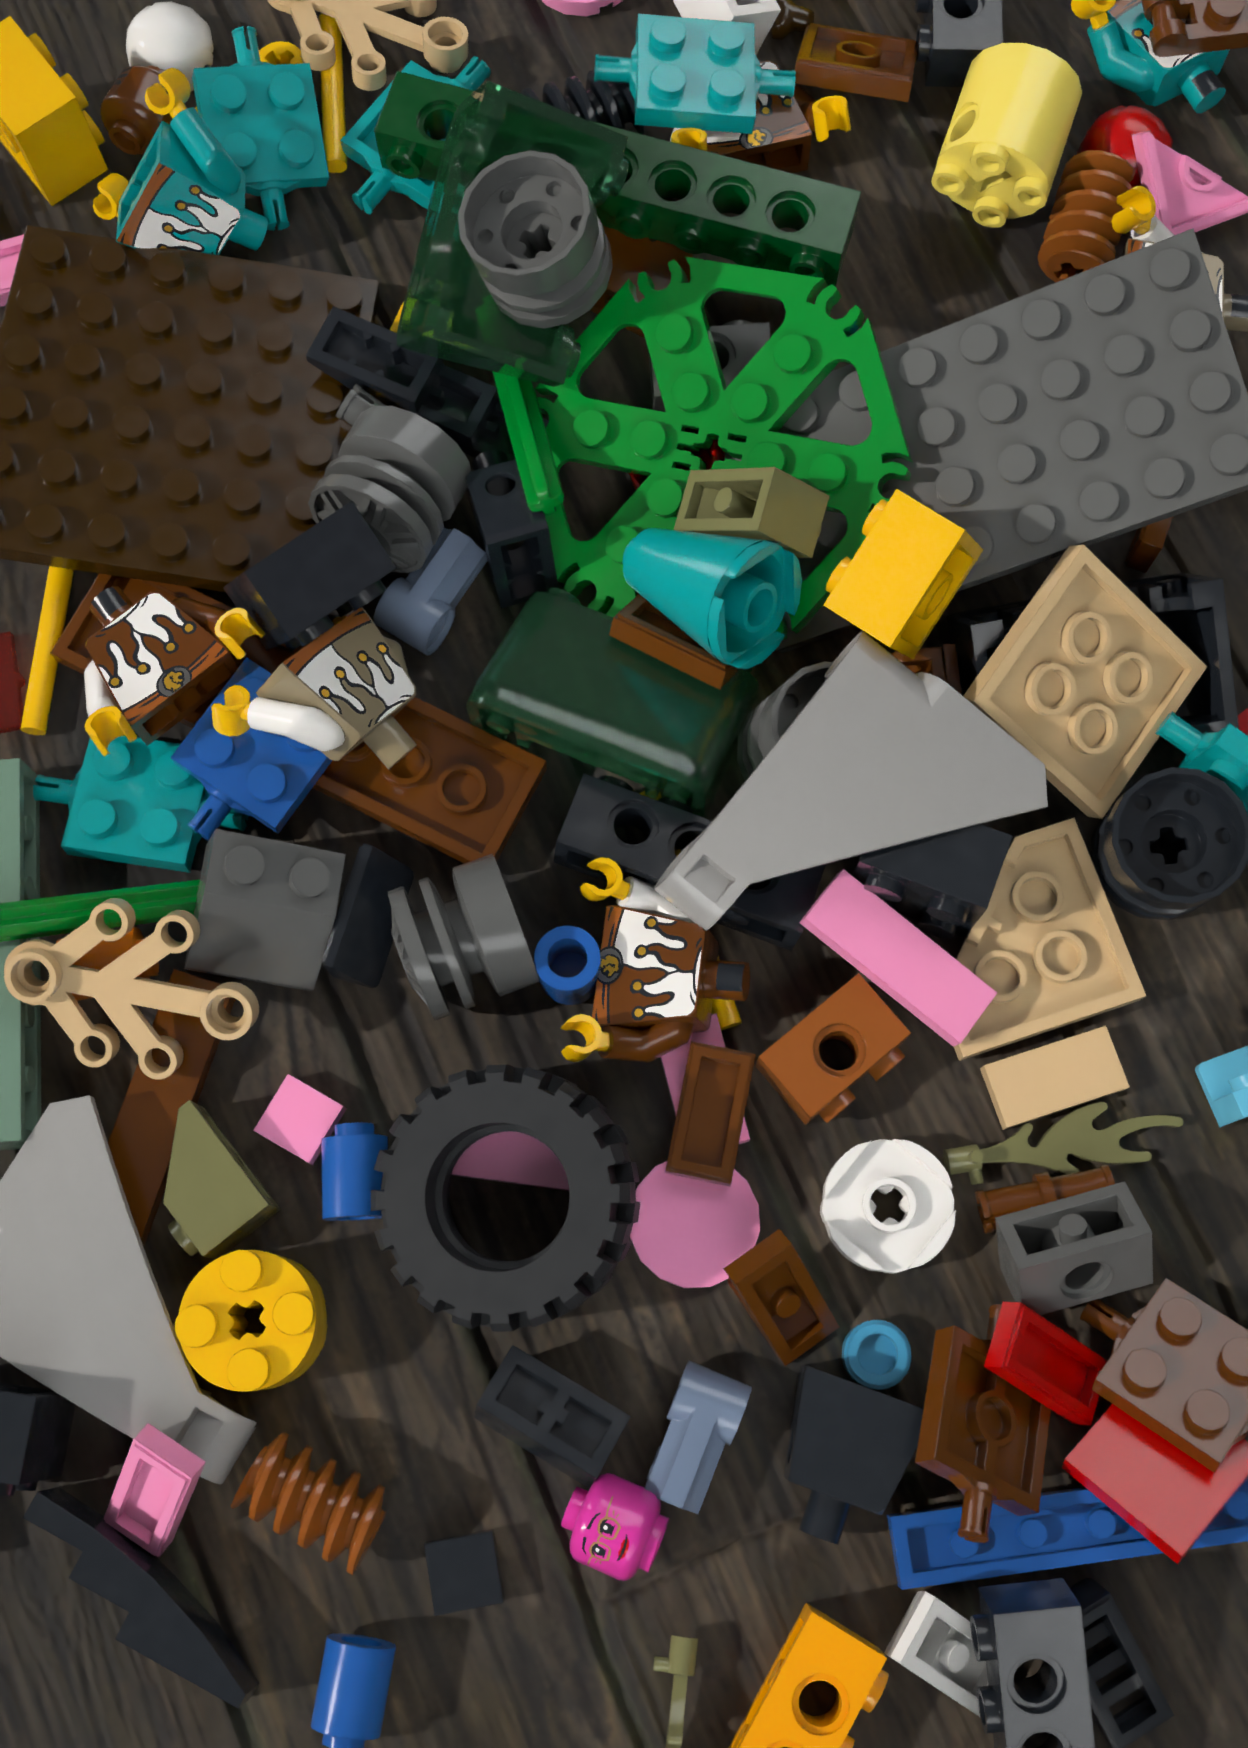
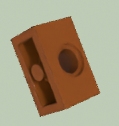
[755,973,911,1125]

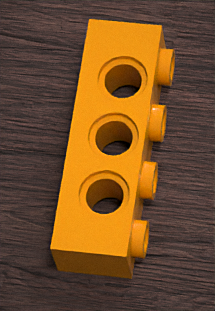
[729,1603,889,1748]

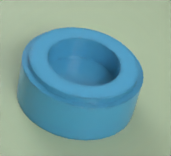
[842,1320,912,1389]

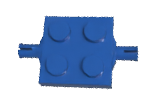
[170,657,332,840]

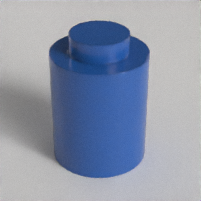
[534,926,601,1005]
[321,1122,388,1221]
[310,1633,396,1748]

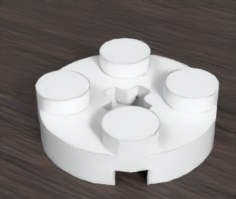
[820,1139,956,1274]

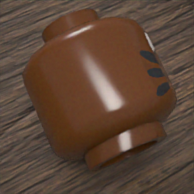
[100,65,187,155]

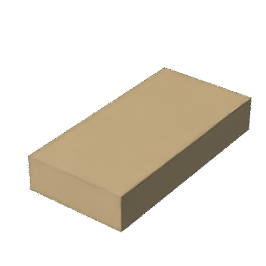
[980,1026,1130,1130]

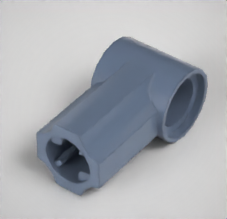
[373,528,487,656]
[644,1360,752,1514]

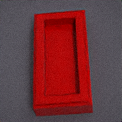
[984,1302,1107,1426]

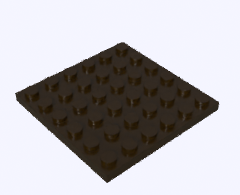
[0,225,380,592]

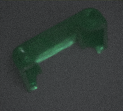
[396,80,629,387]
[466,587,759,818]

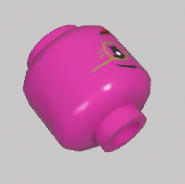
[561,1473,669,1581]

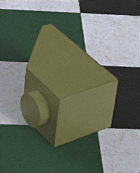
[674,467,829,558]
[163,1100,281,1259]

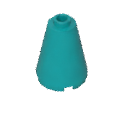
[623,528,802,669]

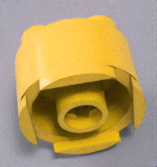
[175,1250,328,1392]

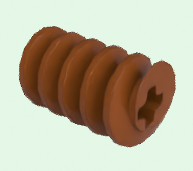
[1038,150,1135,282]
[230,1431,387,1576]

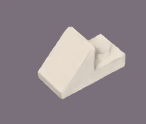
[884,1591,988,1717]

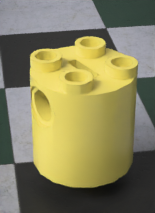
[931,43,1082,228]

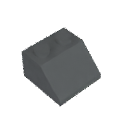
[184,829,346,991]

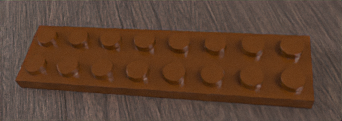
[50,574,547,864]

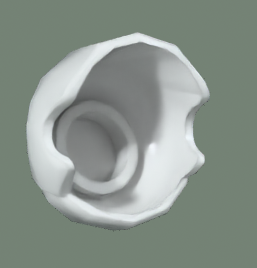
[126,1,213,91]

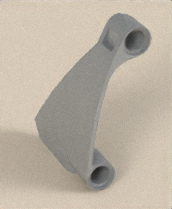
[654,630,1048,931]
[0,1095,257,1485]

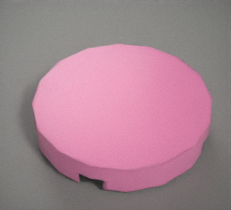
[630,1161,760,1289]

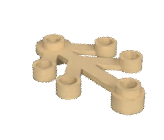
[267,0,468,91]
[4,898,259,1080]

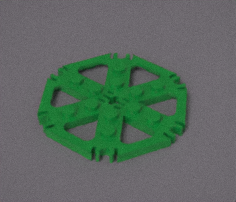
[535,257,913,640]

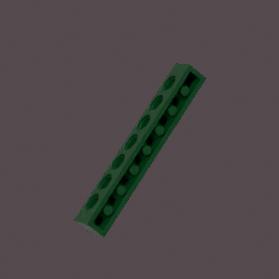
[374,71,861,287]

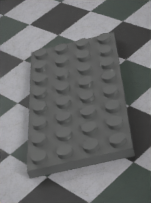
[725,228,1248,653]

